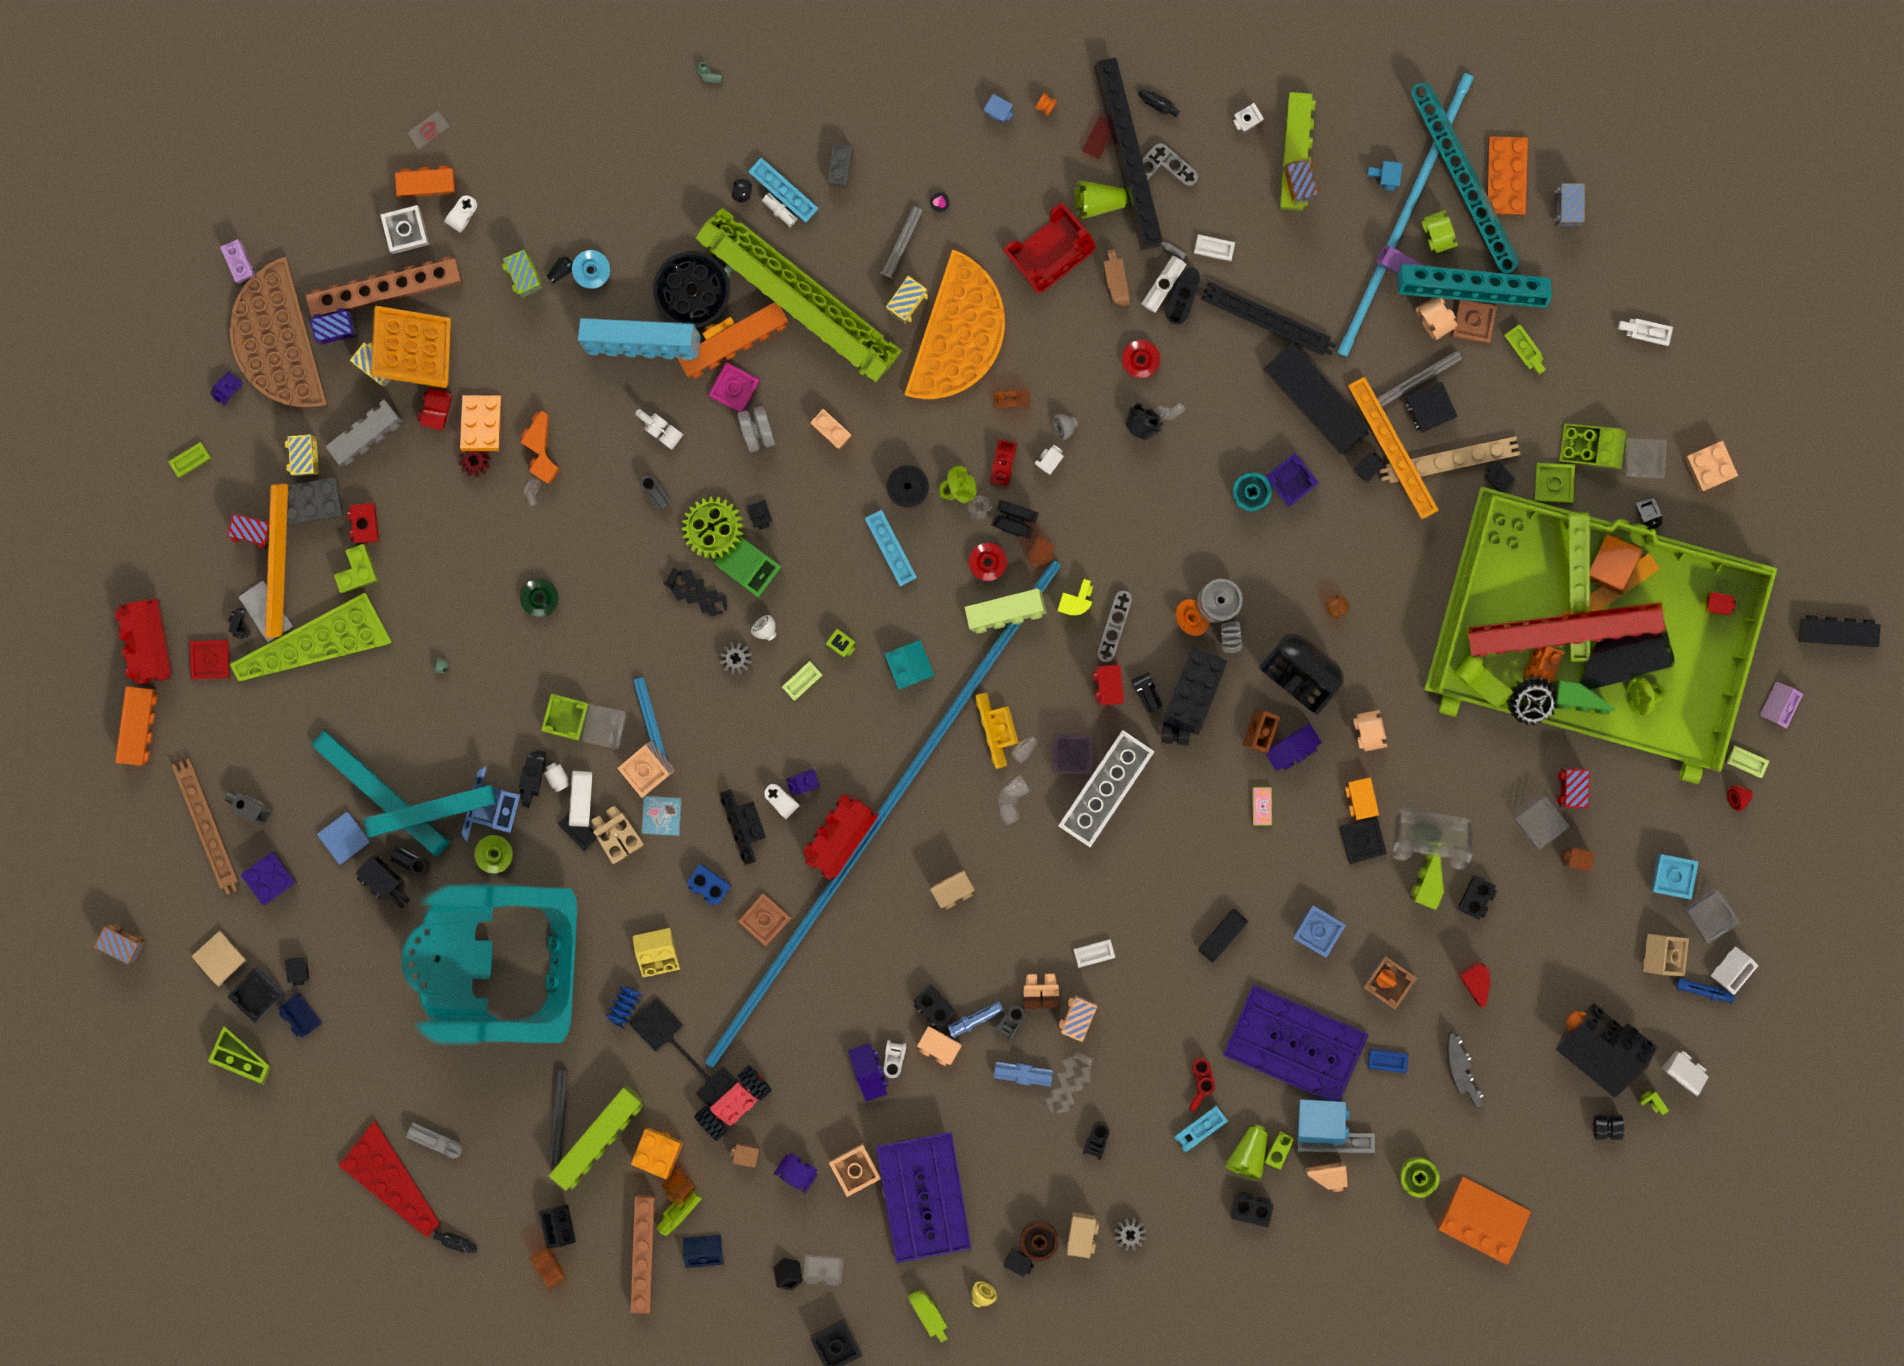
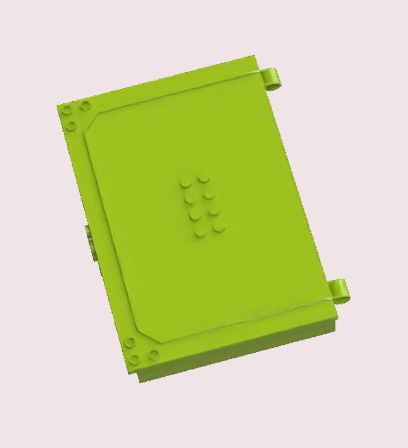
[1424,486,1777,784]

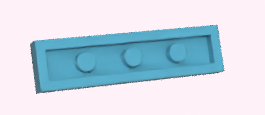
[749,158,819,223]
[865,510,917,586]

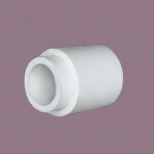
[544,763,569,792]

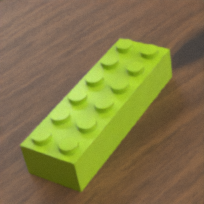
[549,1084,644,1191]

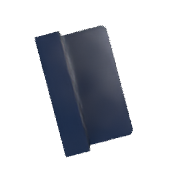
[683,1235,724,1268]

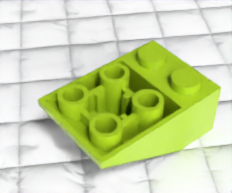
[1559,423,1627,469]
[1410,847,1444,910]

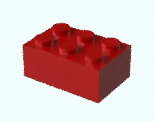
[1092,665,1124,705]

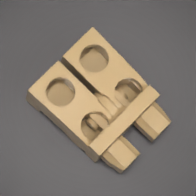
[591,806,646,864]

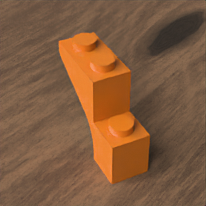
[520,410,560,485]

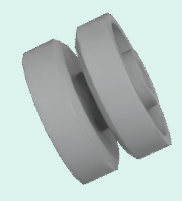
[737,405,776,453]
[1196,579,1243,624]

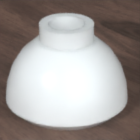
[751,615,777,641]

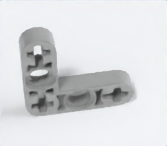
[1143,143,1198,187]

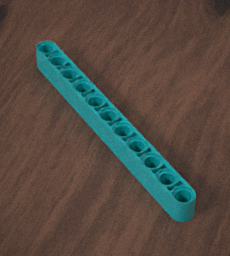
[1411,82,1519,273]

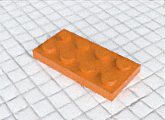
[1486,137,1528,215]

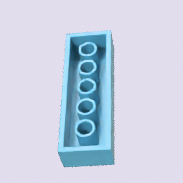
[578,318,701,360]

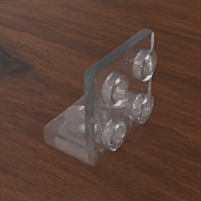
[582,705,627,750]

